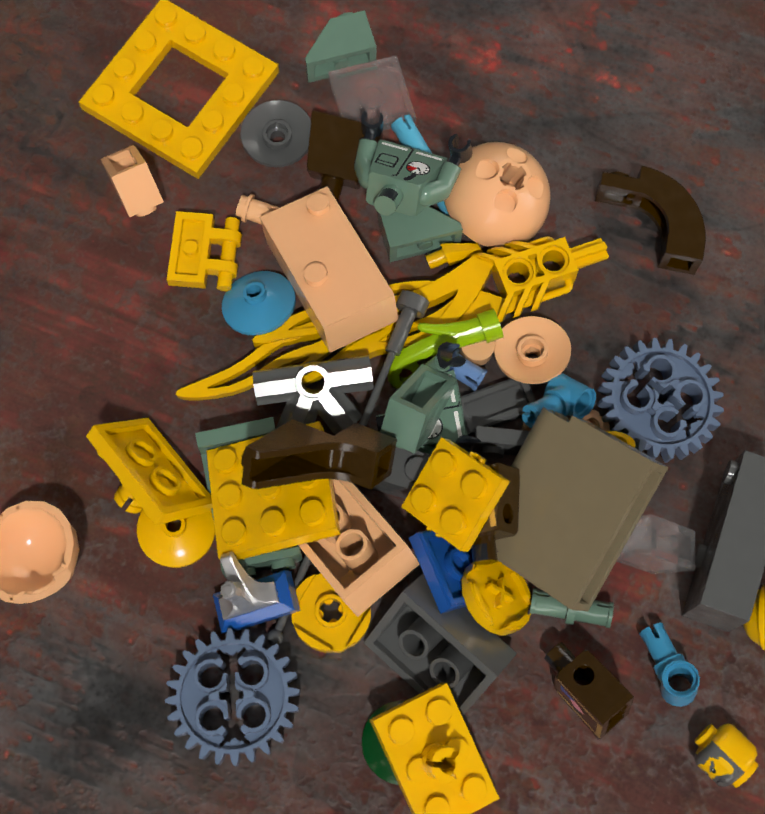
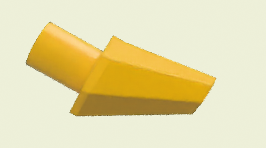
[425,243,484,269]

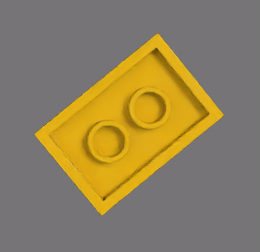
[86,418,212,525]
[369,682,499,814]

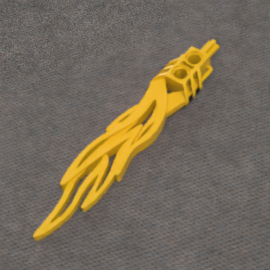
[176,236,609,401]

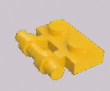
[166,211,242,292]

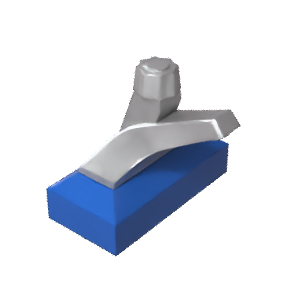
[213,551,300,634]

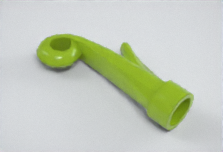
[387,308,504,389]

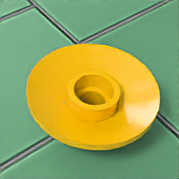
[137,510,215,568]

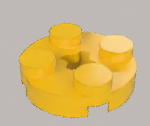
[291,573,371,653]

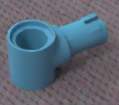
[522,373,596,428]
[639,623,700,707]

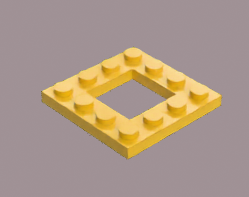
[79,0,279,179]

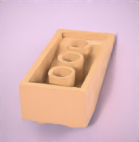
[298,479,420,617]

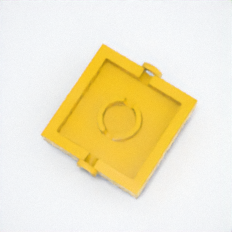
[401,437,510,552]

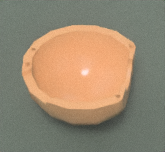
[0,501,79,604]

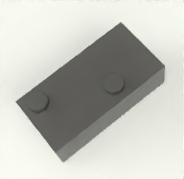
[682,450,765,632]

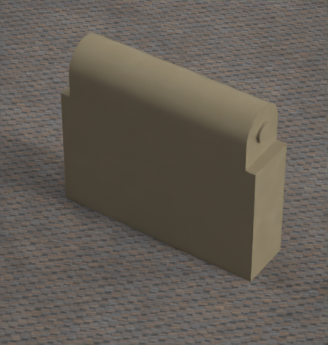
[496,407,669,611]

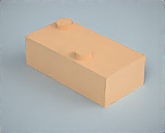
[260,186,398,353]

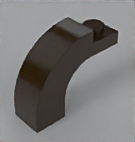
[595,166,706,275]

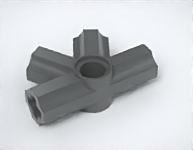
[252,355,374,435]

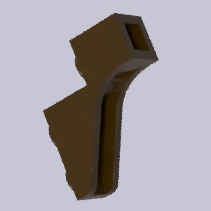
[241,419,397,489]

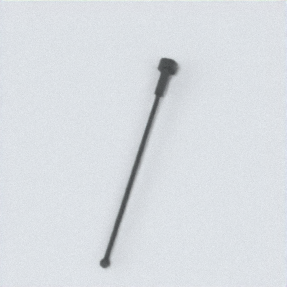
[267,290,430,645]

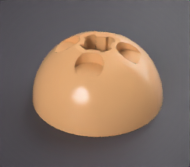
[444,142,551,248]

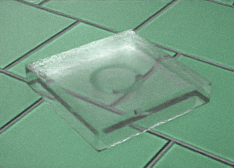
[328,55,416,131]

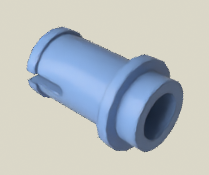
[449,348,488,392]

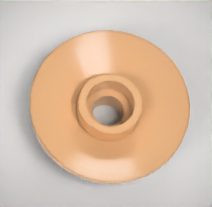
[494,316,571,384]

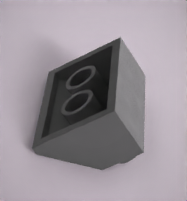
[364,573,517,717]

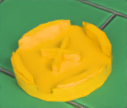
[461,561,531,636]

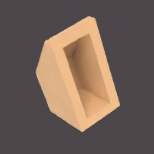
[101,145,164,217]

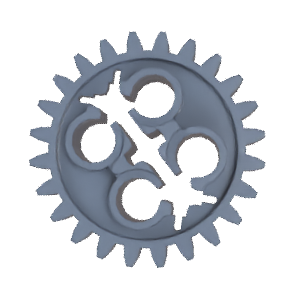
[597,338,724,463]
[165,628,301,766]

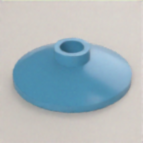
[222,271,296,335]

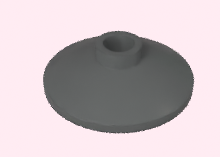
[241,100,311,167]

